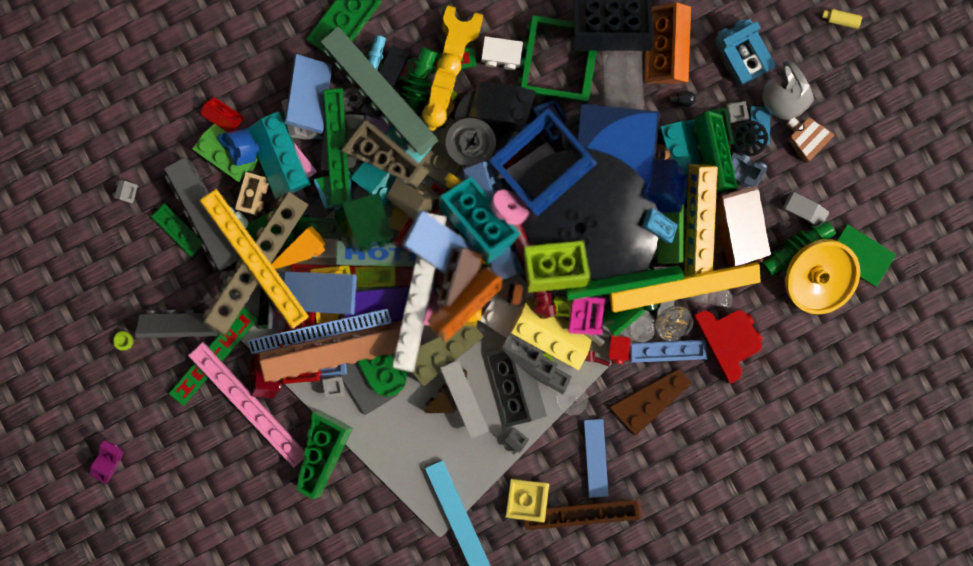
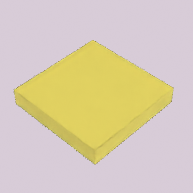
[506,479,549,522]

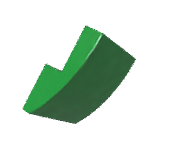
[594,301,645,337]

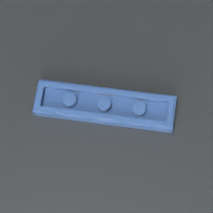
[629,340,707,363]
[584,419,609,498]

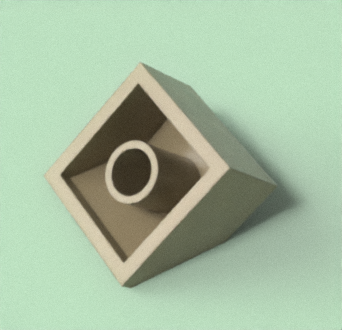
[386,178,441,220]

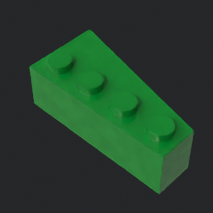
[296,411,353,499]

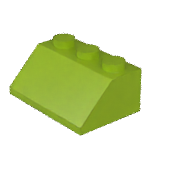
[524,241,590,292]

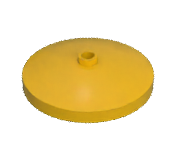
[785,239,860,314]

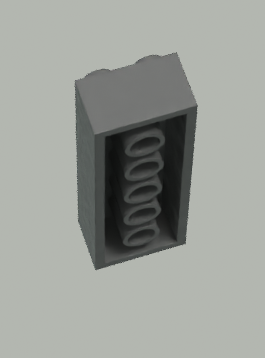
[165,157,241,272]

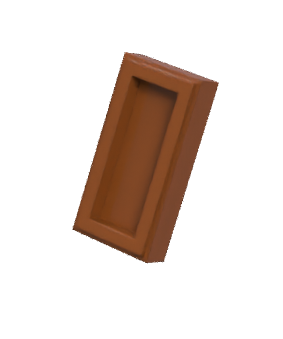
[511,284,523,306]

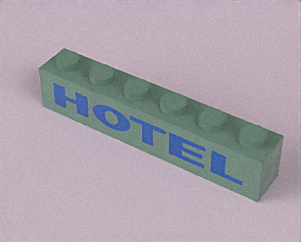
[336,238,417,267]

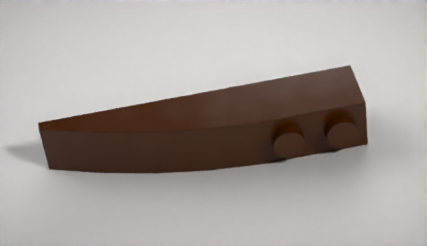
[524,497,643,530]

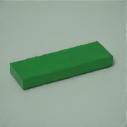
[151,203,203,257]

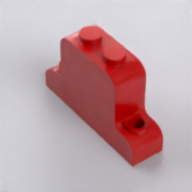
[692,310,763,384]

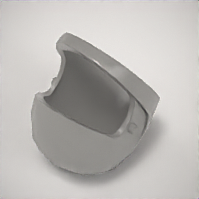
[762,60,814,120]

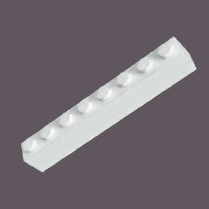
[393,213,447,373]

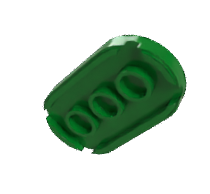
[357,329,407,397]

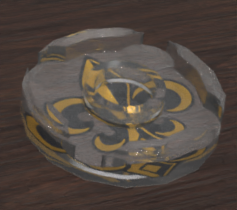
[655,306,694,341]

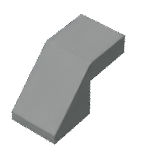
[783,191,829,226]

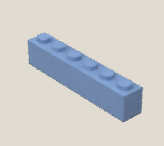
[463,162,524,280]

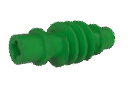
[400,47,437,115]
[762,220,836,276]

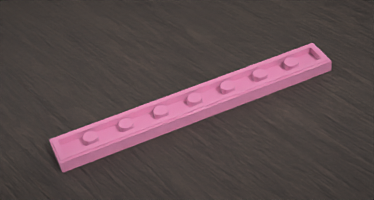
[188,342,305,468]

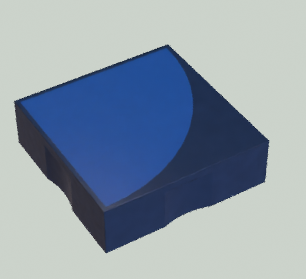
[578,104,660,190]

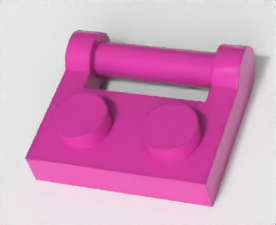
[568,295,607,335]

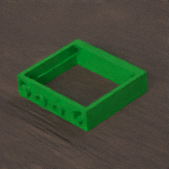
[518,15,597,104]

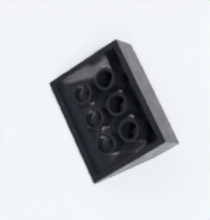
[573,0,654,51]

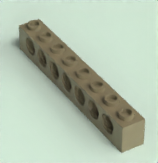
[203,192,308,337]

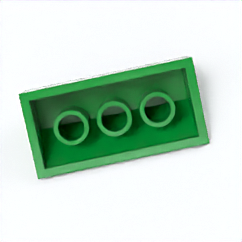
[694,111,738,195]

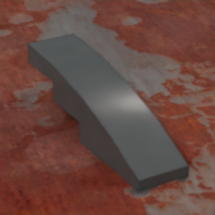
[502,333,572,395]

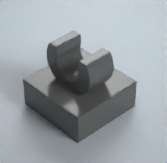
[504,427,529,454]

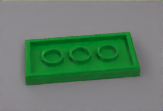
[306,0,382,62]

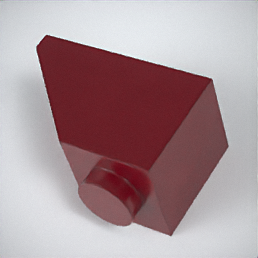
[250,354,281,398]

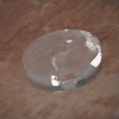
[557,384,588,415]

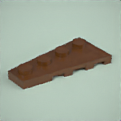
[609,369,692,435]

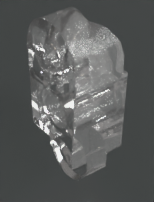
[685,289,733,308]

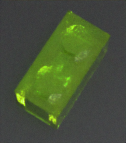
[355,266,397,287]

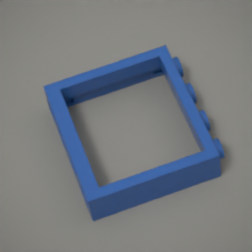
[489,108,597,216]

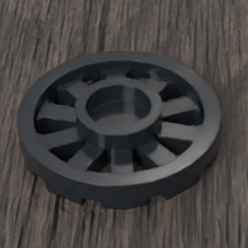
[733,120,769,156]

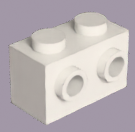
[482,37,523,70]

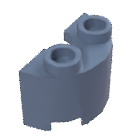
[731,153,767,188]

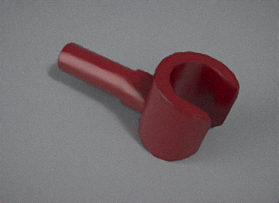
[585,351,610,367]

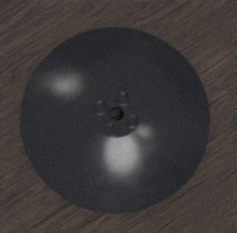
[507,149,658,300]

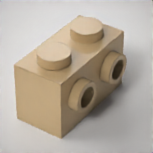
[235,172,269,216]

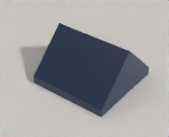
[530,99,568,146]

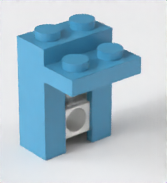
[714,19,776,87]

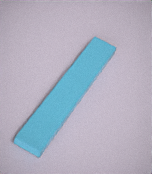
[425,460,491,566]

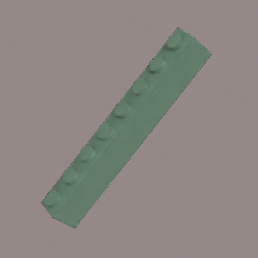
[321,27,438,156]

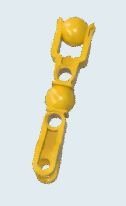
[422,5,483,131]

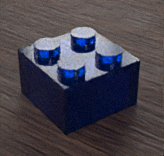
[647,159,688,213]

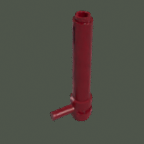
[513,223,557,319]

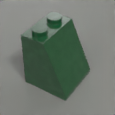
[334,193,394,253]

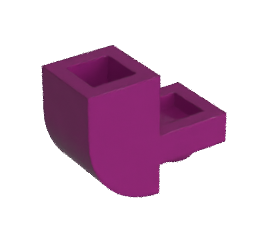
[90,441,124,485]

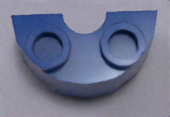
[216,128,259,166]

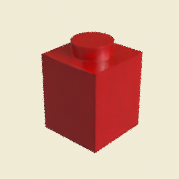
[607,336,631,364]

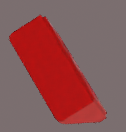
[200,97,245,132]

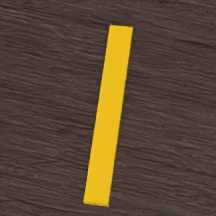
[200,189,308,329]
[610,262,760,312]

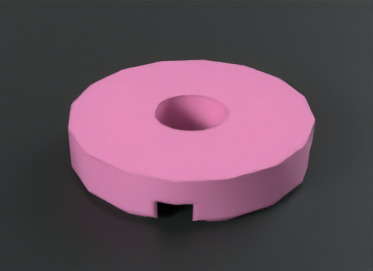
[491,190,529,225]

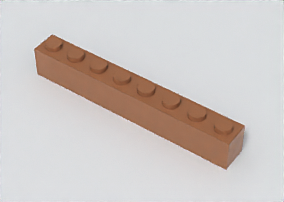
[259,320,403,382]

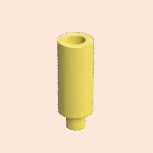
[822,9,862,29]

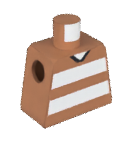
[786,118,834,163]

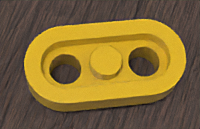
[444,173,462,189]

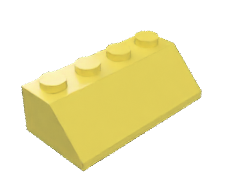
[508,298,592,370]

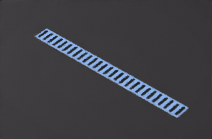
[247,309,391,354]

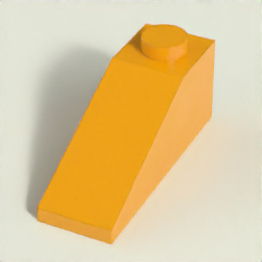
[271,226,328,270]

